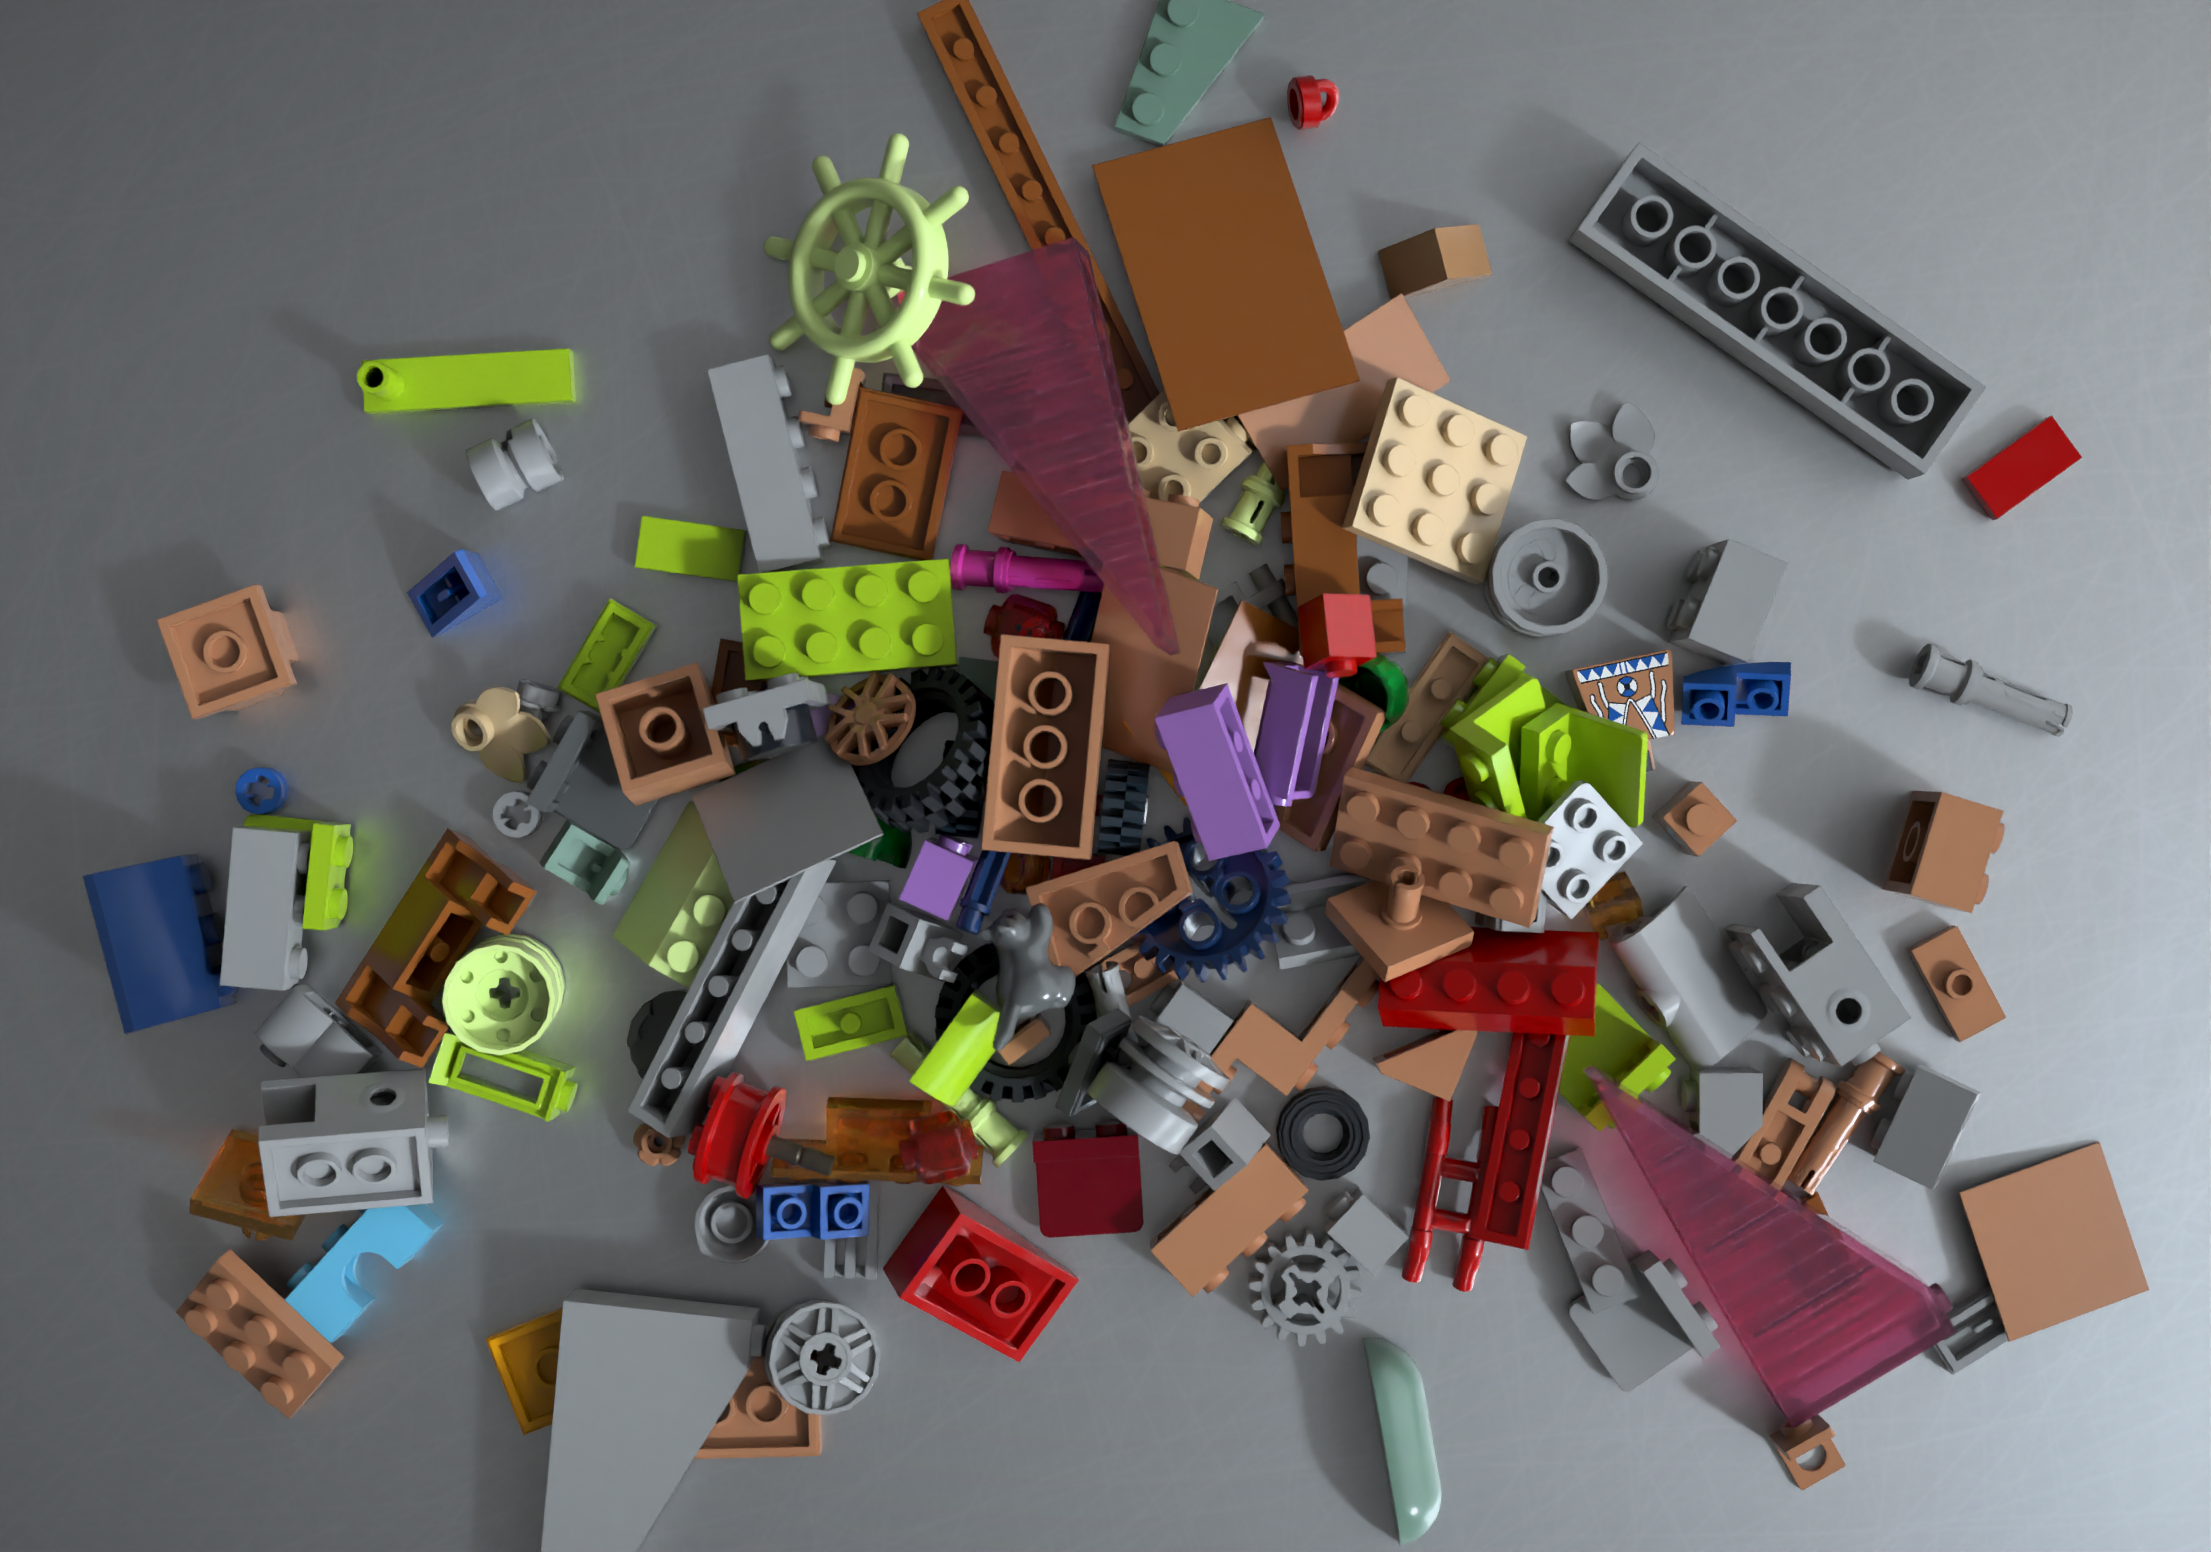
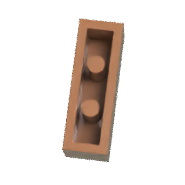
[1150,1141,1309,1297]

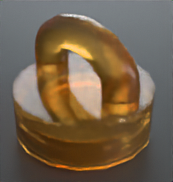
[1000,852,1051,895]

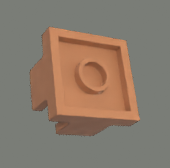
[157,584,299,719]

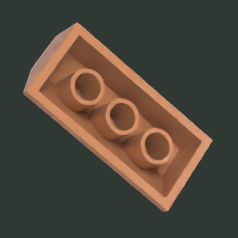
[981,635,1110,860]

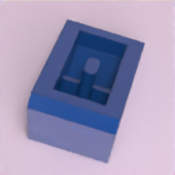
[407,549,504,638]

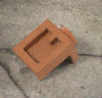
[797,368,867,442]

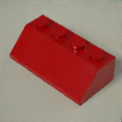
[1378,927,1599,1036]

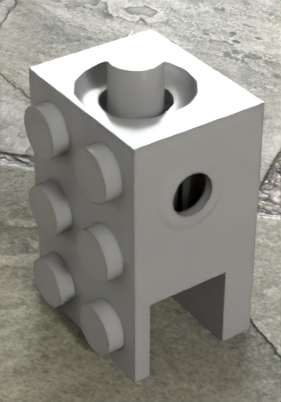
[1725,883,1911,1067]
[258,1068,449,1217]

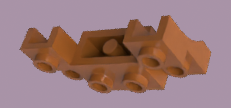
[1280,442,1406,658]
[335,828,537,1068]

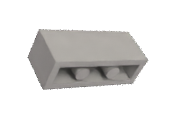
[220,826,311,991]

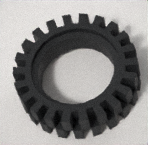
[851,666,995,833]
[934,943,1097,1103]

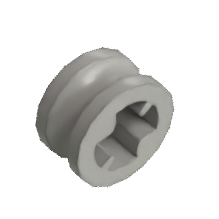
[492,791,544,838]

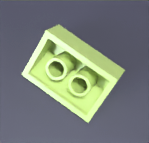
[612,801,734,988]

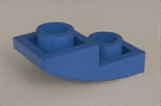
[1681,662,1791,727]
[756,1182,869,1240]

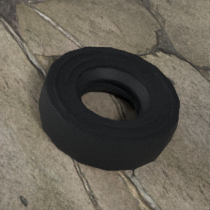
[1276,1086,1370,1181]

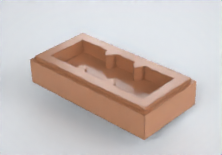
[1907,925,2007,1042]

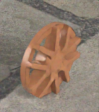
[824,671,916,766]

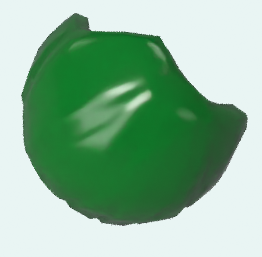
[1338,654,1409,733]

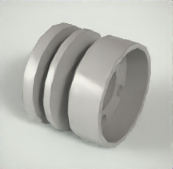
[1087,1015,1230,1155]
[763,1299,881,1416]

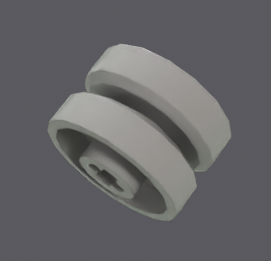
[1484,518,1609,638]

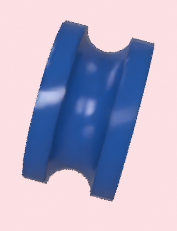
[235,767,289,814]

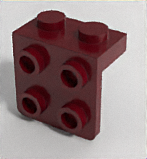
[1032,1121,1144,1238]

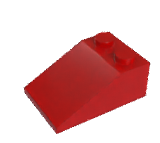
[882,1185,1079,1362]

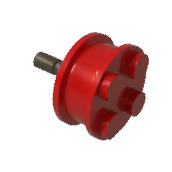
[688,1072,835,1199]

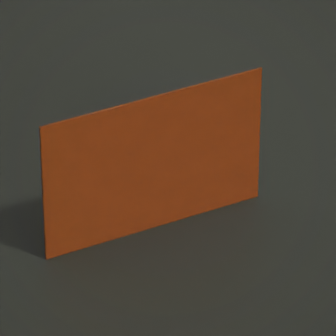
[1092,117,1360,432]

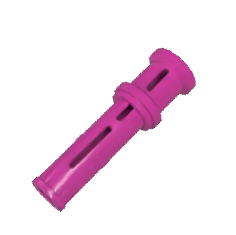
[950,544,1109,594]

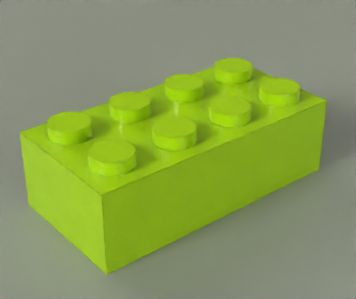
[737,559,958,682]

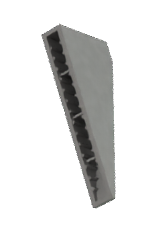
[541,1289,766,1552]

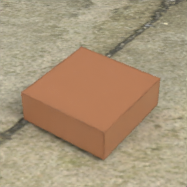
[998,1013,1051,1065]

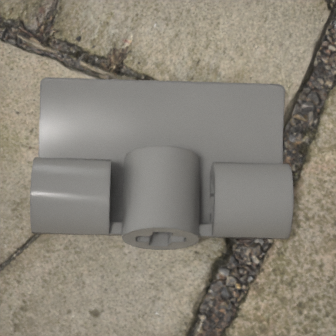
[1609,886,1768,1071]

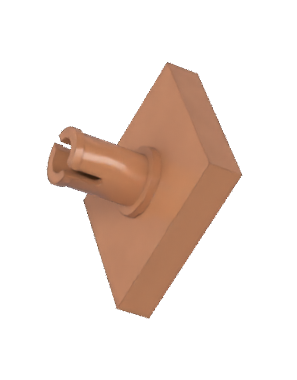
[1325,865,1474,982]

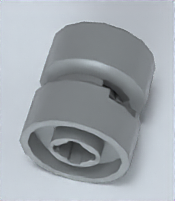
[466,418,564,511]

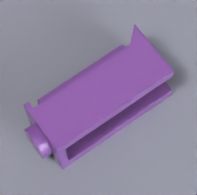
[1254,661,1339,806]

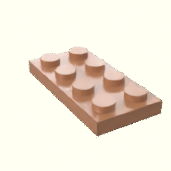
[1329,767,1554,928]

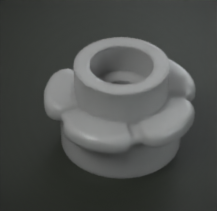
[516,679,560,720]

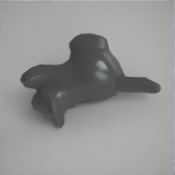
[978,903,1076,1051]

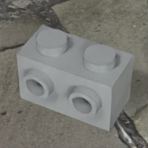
[1870,1065,1981,1190]

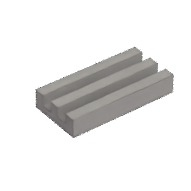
[823,1172,880,1280]
[1920,1285,2008,1375]

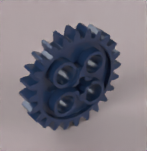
[1130,817,1291,983]

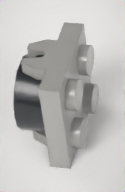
[703,673,831,761]

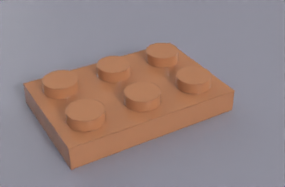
[176,1249,344,1419]

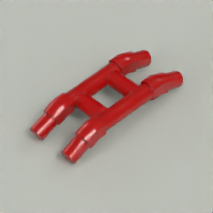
[1401,1097,1499,1292]

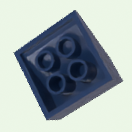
[83,854,239,1034]

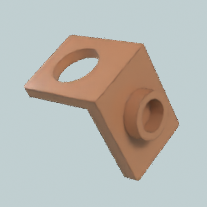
[1769,1410,1845,1490]

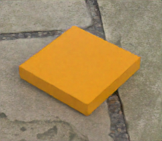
[485,1307,563,1435]

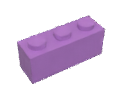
[1154,683,1280,861]

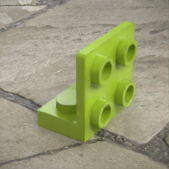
[1520,703,1648,828]

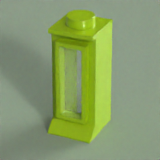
[428,1030,578,1122]

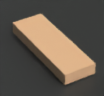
[1365,631,1488,783]

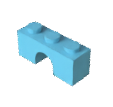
[285,1204,445,1343]

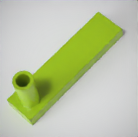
[357,348,576,415]

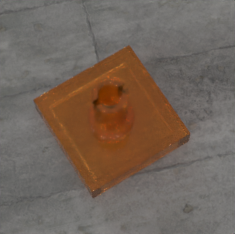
[189,1129,306,1241]

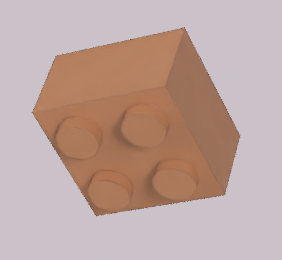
[595,663,736,806]
[1883,790,2005,913]

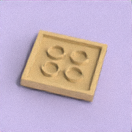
[1342,377,1527,584]

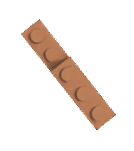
[1182,955,1379,1124]

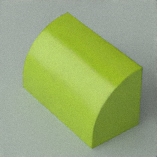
[909,989,1001,1106]

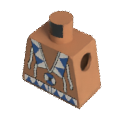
[1565,649,1675,772]

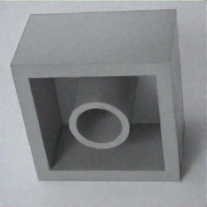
[1666,539,1788,665]

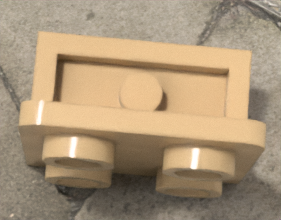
[1106,390,1257,502]

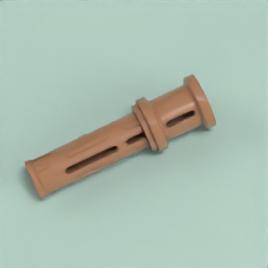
[1787,1052,1906,1196]

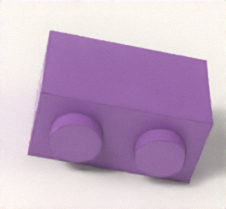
[899,834,979,921]

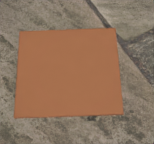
[1959,1142,2149,1342]

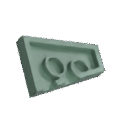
[1114,0,1265,147]

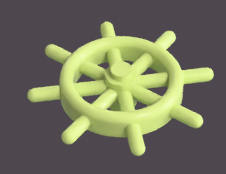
[764,133,975,405]

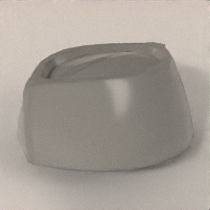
[695,1185,769,1264]

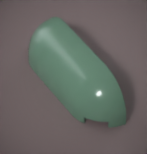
[1362,1338,1442,1546]

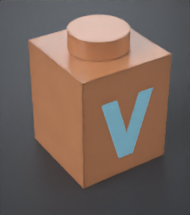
[1652,781,1737,857]

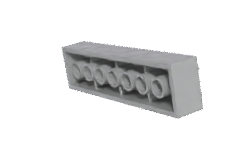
[1568,142,1986,480]

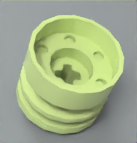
[442,933,565,1055]

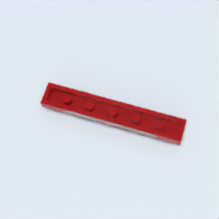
[1473,1033,1570,1250]

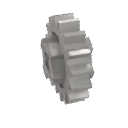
[1248,1230,1362,1347]

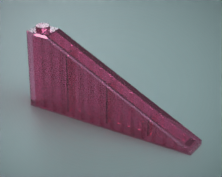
[897,237,1180,656]
[1583,1065,1957,1428]

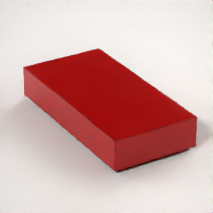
[1962,415,2082,520]

